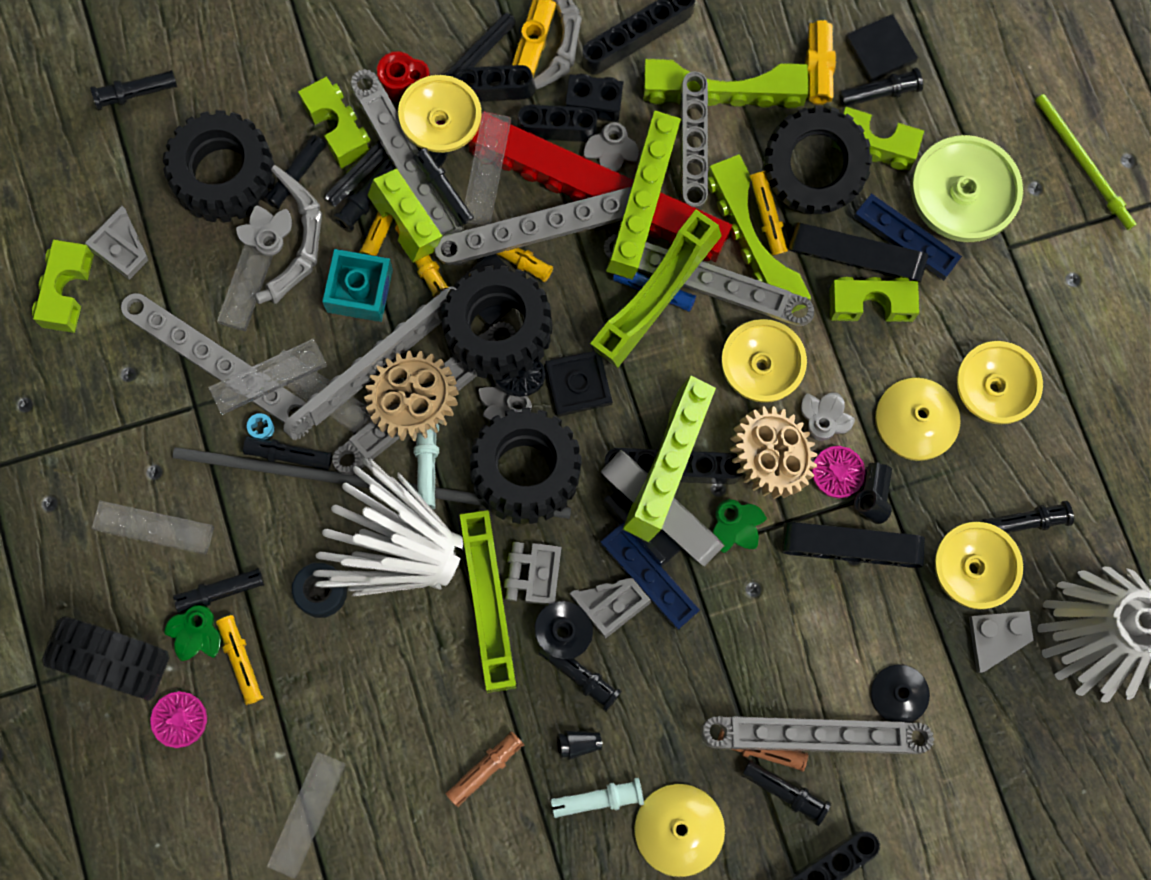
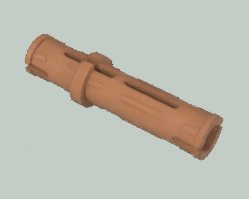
[718,728,808,772]
[445,731,524,807]

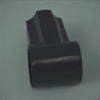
[854,462,892,524]

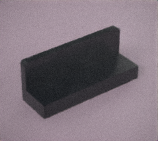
[603,490,682,567]

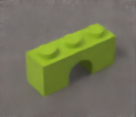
[298,76,370,168]
[832,107,924,171]
[368,168,442,262]
[32,240,94,333]
[829,277,919,322]

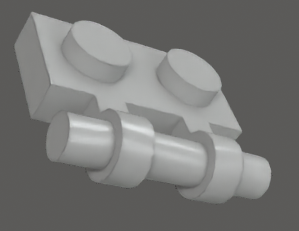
[504,542,561,605]

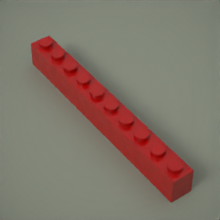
[469,112,732,263]

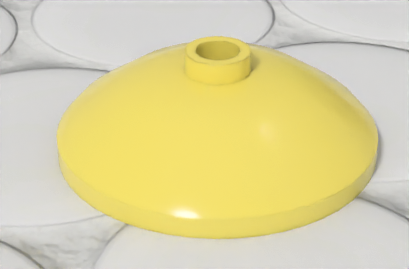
[398,75,481,153]
[721,319,807,403]
[957,341,1043,424]
[875,378,960,461]
[935,522,1023,609]
[634,784,725,877]

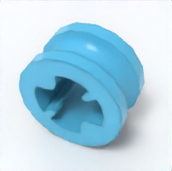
[247,413,274,440]

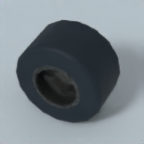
[292,563,347,618]

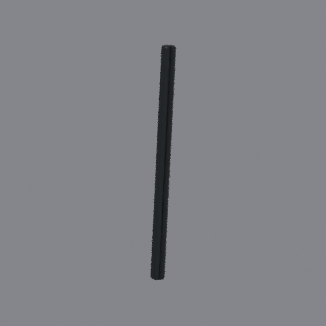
[324,12,516,207]

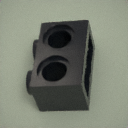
[566,74,624,123]

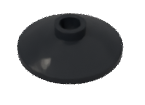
[534,601,593,660]
[871,665,930,723]

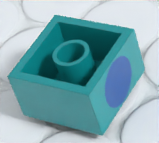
[323,249,393,322]

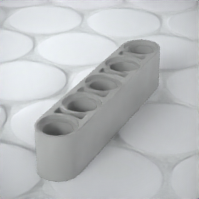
[680,71,708,209]
[601,450,725,567]

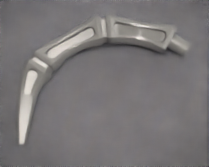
[534,0,582,89]
[254,164,322,304]

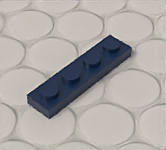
[854,193,962,281]
[600,524,700,631]

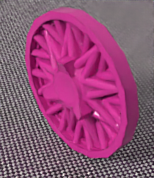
[812,446,866,499]
[150,691,207,748]

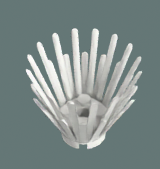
[313,457,463,596]
[1037,567,1151,702]

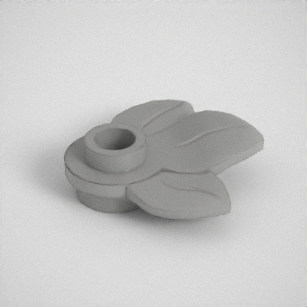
[584,122,639,172]
[236,206,292,256]
[478,387,532,421]
[801,392,855,441]

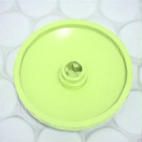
[911,135,1023,242]

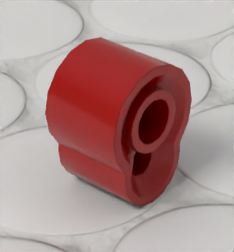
[377,52,430,103]

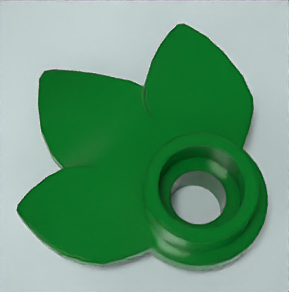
[713,499,767,553]
[164,605,221,661]

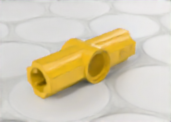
[512,0,556,78]
[805,20,836,105]

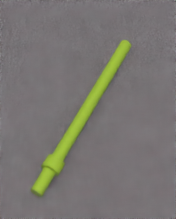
[1035,94,1137,231]

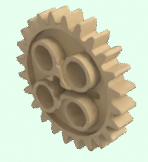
[364,351,459,441]
[730,406,817,499]

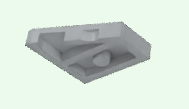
[85,206,148,280]
[570,578,651,639]
[969,611,1034,673]

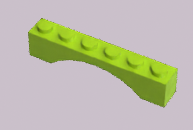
[643,59,808,108]
[606,110,681,280]
[708,154,811,313]
[590,210,722,368]
[623,376,716,542]
[460,510,516,693]

